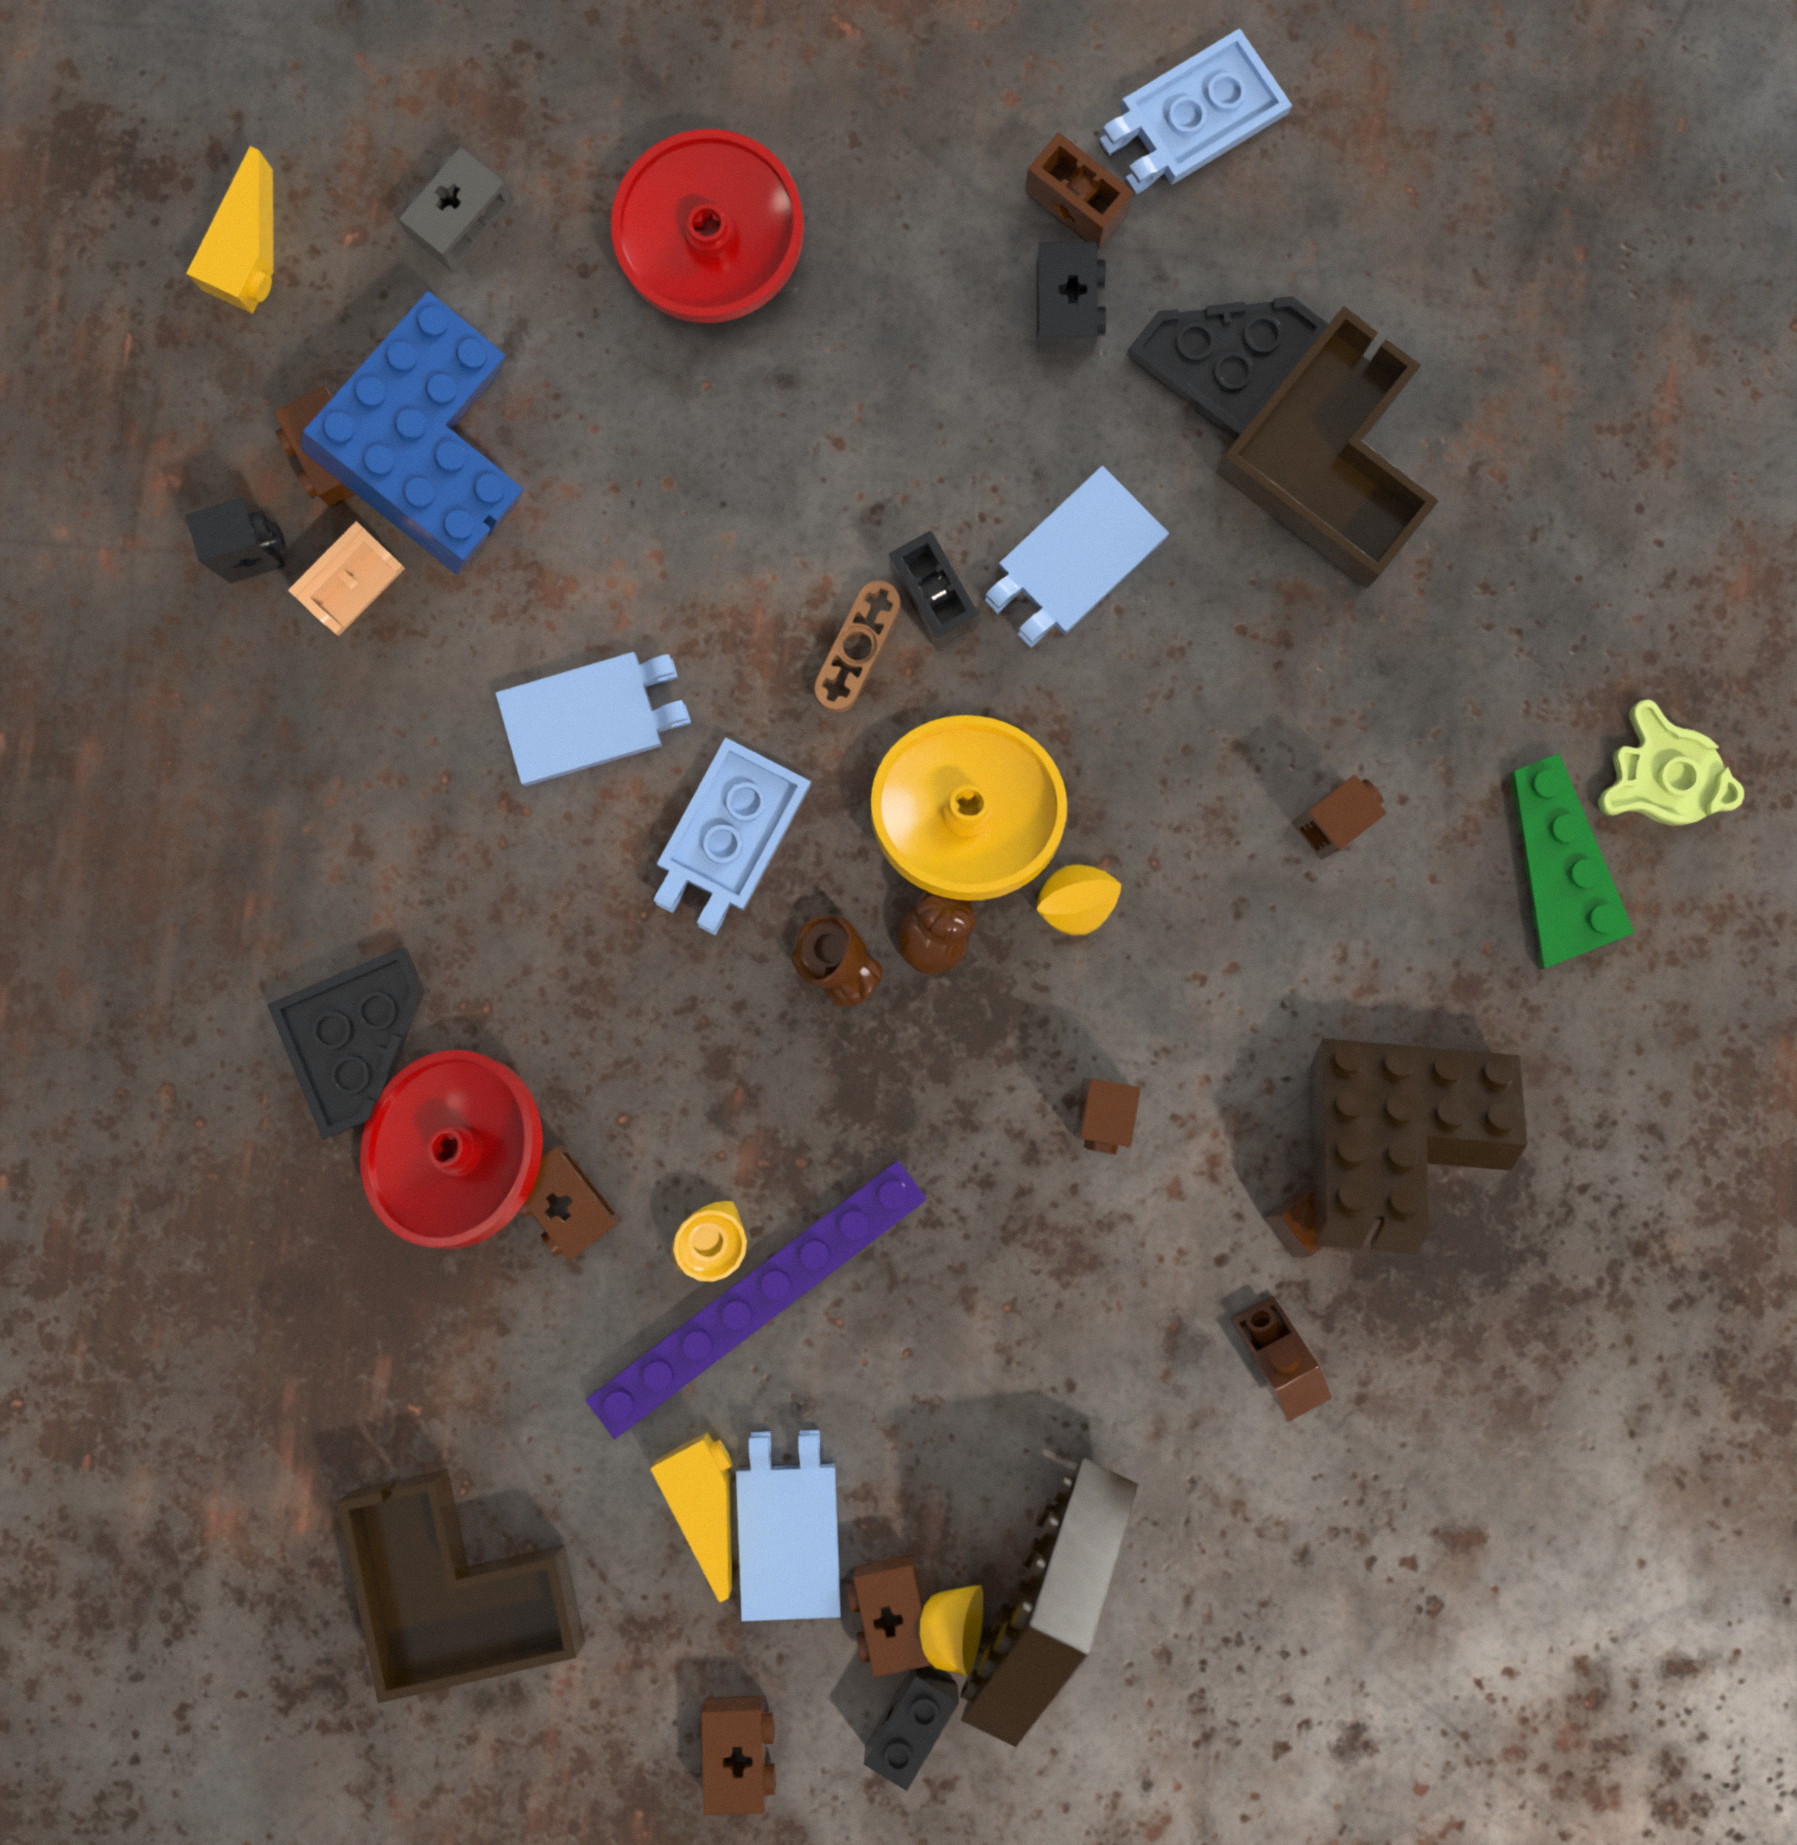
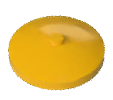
[870,715,1067,901]

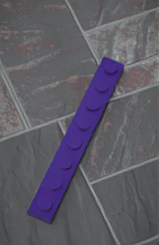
[585,1160,927,1440]

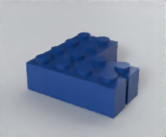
[301,291,523,575]

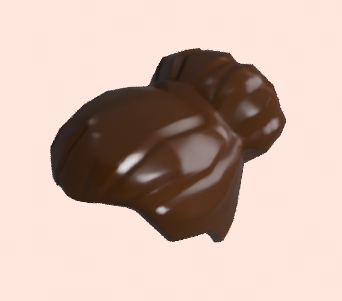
[897,891,976,974]
[792,915,882,1007]

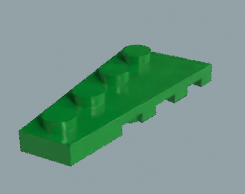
[1509,753,1635,969]

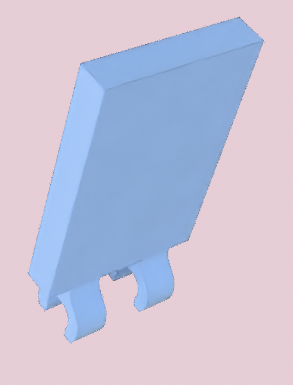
[1099,28,1292,195]
[984,465,1169,648]
[495,652,691,787]
[653,737,811,936]
[736,1429,841,1621]

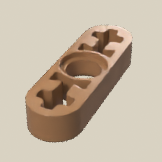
[815,581,901,713]

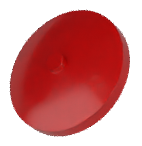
[611,129,804,323]
[360,1050,543,1249]

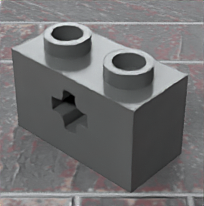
[399,146,513,272]

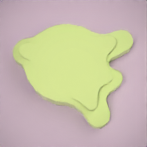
[1598,699,1744,826]

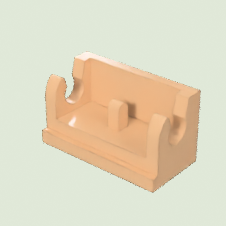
[288,521,405,636]

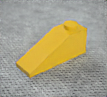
[186,146,273,314]
[650,1431,733,1603]

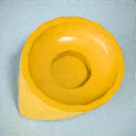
[1037,864,1121,936]
[671,1201,747,1282]
[920,1585,983,1676]

